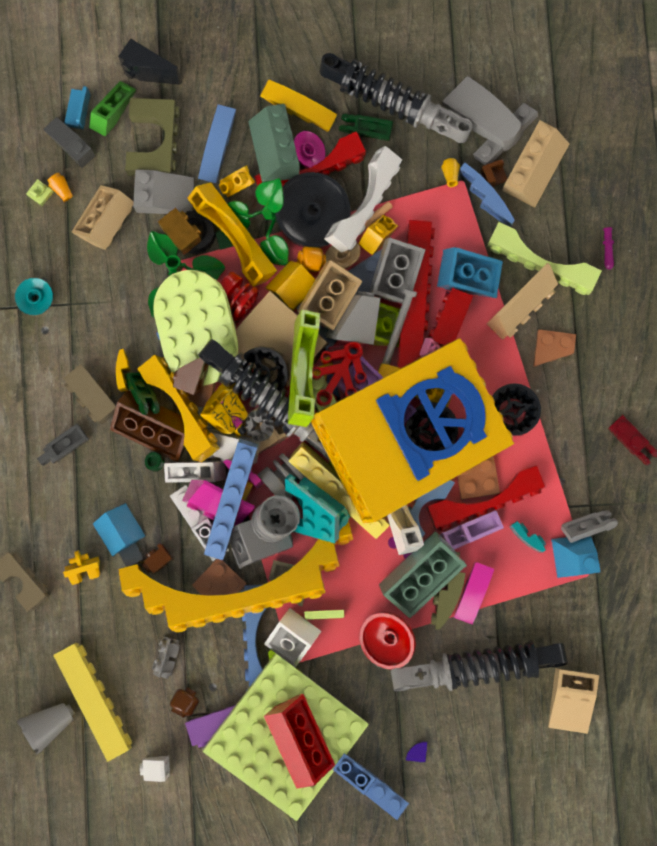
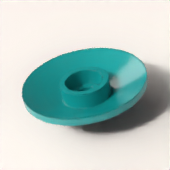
[15,278,53,315]

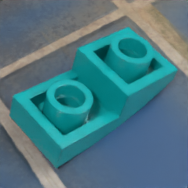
[509,521,546,553]

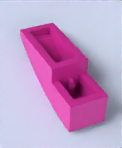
[454,562,494,625]

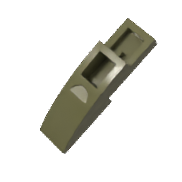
[431,552,466,630]

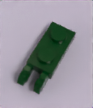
[339,114,393,141]
[124,372,160,415]

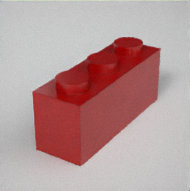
[428,288,473,347]

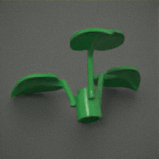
[227,178,289,266]
[147,231,225,318]

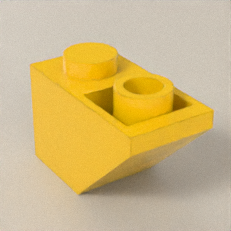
[358,215,398,255]

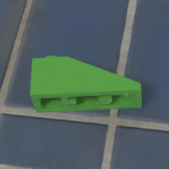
[89,81,136,136]

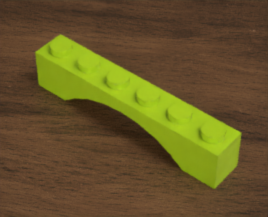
[288,309,320,427]

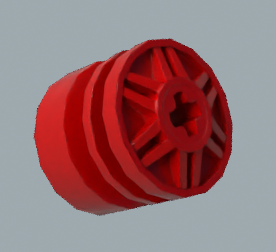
[220,271,260,323]

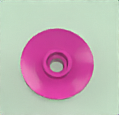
[293,131,325,168]

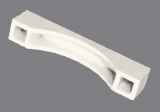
[324,146,402,253]
[387,505,424,555]

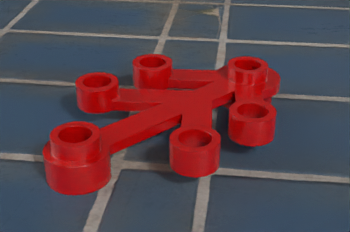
[312,342,367,407]

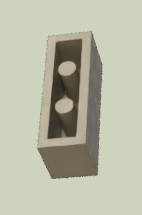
[63,364,116,424]

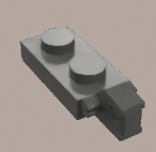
[37,423,89,466]

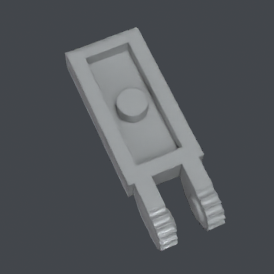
[561,510,618,543]

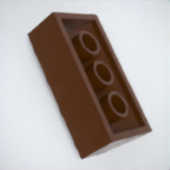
[110,390,186,462]

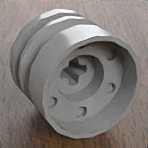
[258,453,305,499]
[251,495,300,543]

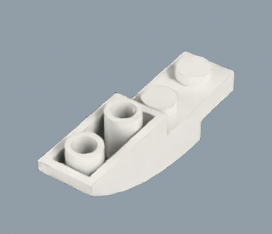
[170,485,229,561]

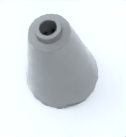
[17,703,75,755]

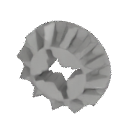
[244,410,274,442]

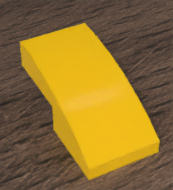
[116,349,131,392]

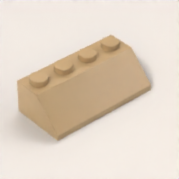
[502,120,569,208]
[487,263,558,340]

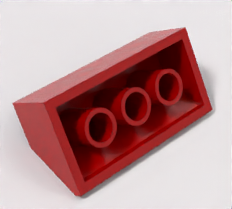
[264,694,335,789]

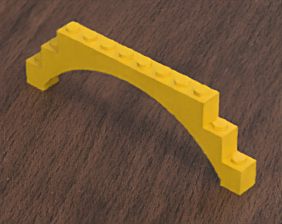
[118,520,353,632]

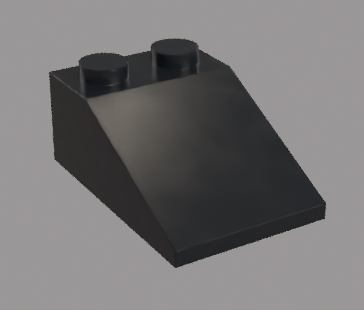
[118,38,182,85]

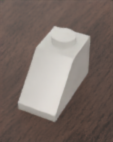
[140,756,170,782]

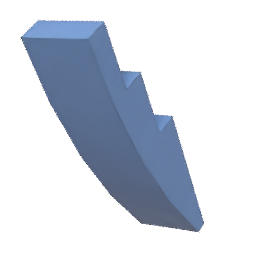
[198,104,236,183]
[459,163,515,227]

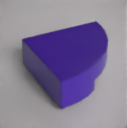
[405,742,427,762]

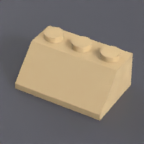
[72,185,134,250]
[297,260,362,330]

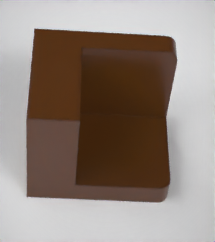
[480,159,507,187]

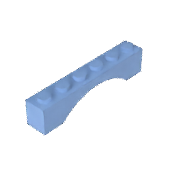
[204,438,259,560]
[241,584,267,691]

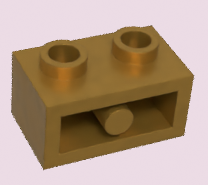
[158,207,201,255]

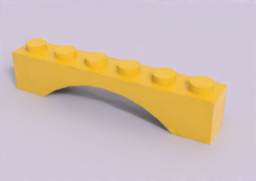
[187,182,277,287]
[138,355,220,462]

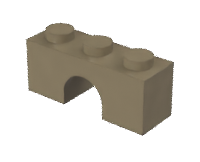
[0,552,50,612]

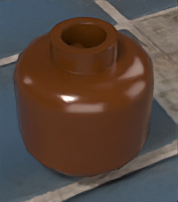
[169,687,199,718]

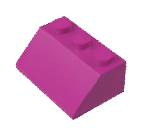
[182,480,255,526]

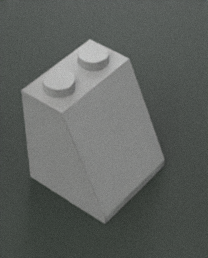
[326,291,380,345]
[229,518,293,569]

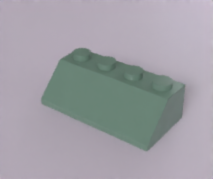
[248,104,299,183]
[379,531,467,618]

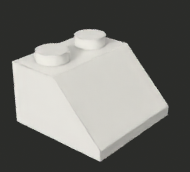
[264,608,321,667]

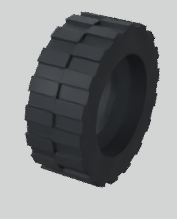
[185,210,216,254]

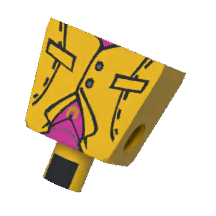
[200,389,248,437]

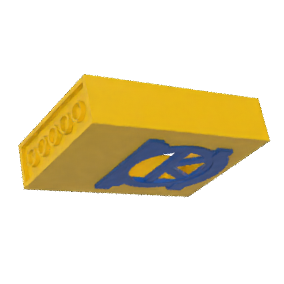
[311,338,514,523]

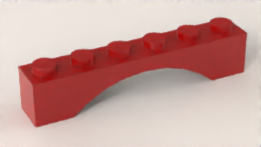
[254,131,366,187]
[427,465,545,531]

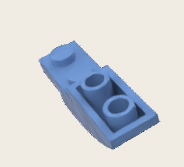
[332,753,410,820]

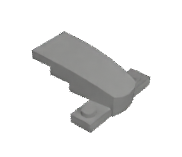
[442,76,538,165]

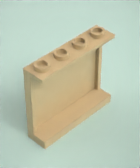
[235,291,329,389]

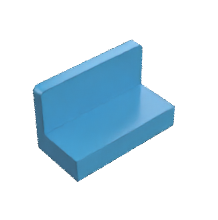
[64,86,91,129]

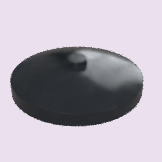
[275,172,351,248]

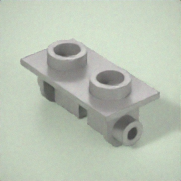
[152,636,180,679]

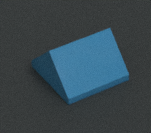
[93,503,146,557]

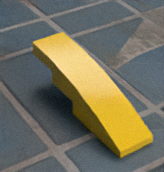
[260,80,337,132]

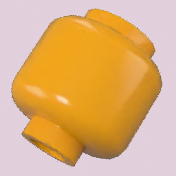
[297,246,326,272]

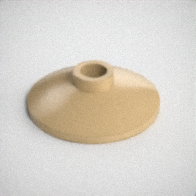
[325,243,361,269]

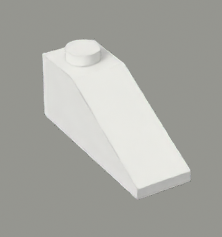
[164,460,226,482]

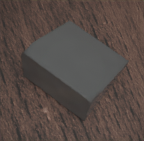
[119,542,145,567]

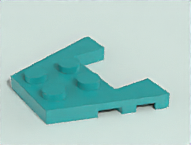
[285,474,340,543]

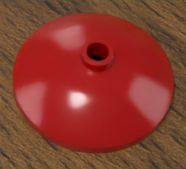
[359,612,416,670]

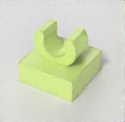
[26,179,54,206]

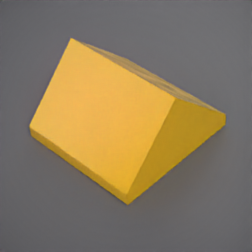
[265,260,315,311]

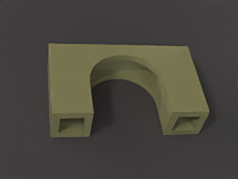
[125,98,180,176]

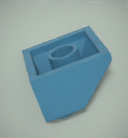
[551,536,600,578]

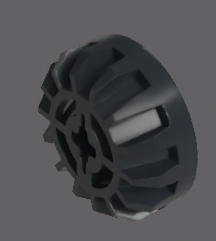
[242,346,290,397]
[492,383,541,436]
[405,402,458,451]

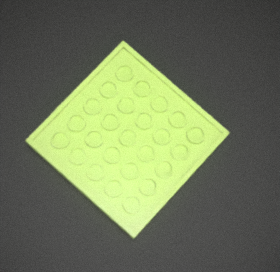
[202,653,369,821]

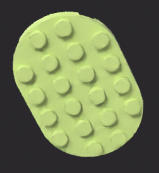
[154,270,238,386]

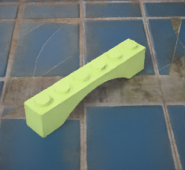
[487,222,602,295]

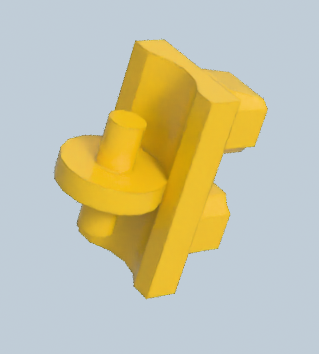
[219,166,255,198]
[63,550,100,585]

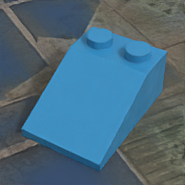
[437,247,503,298]

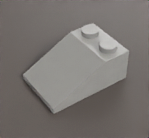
[133,170,194,214]

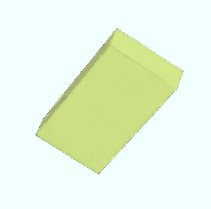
[304,610,344,619]

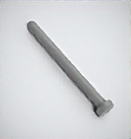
[382,288,417,365]

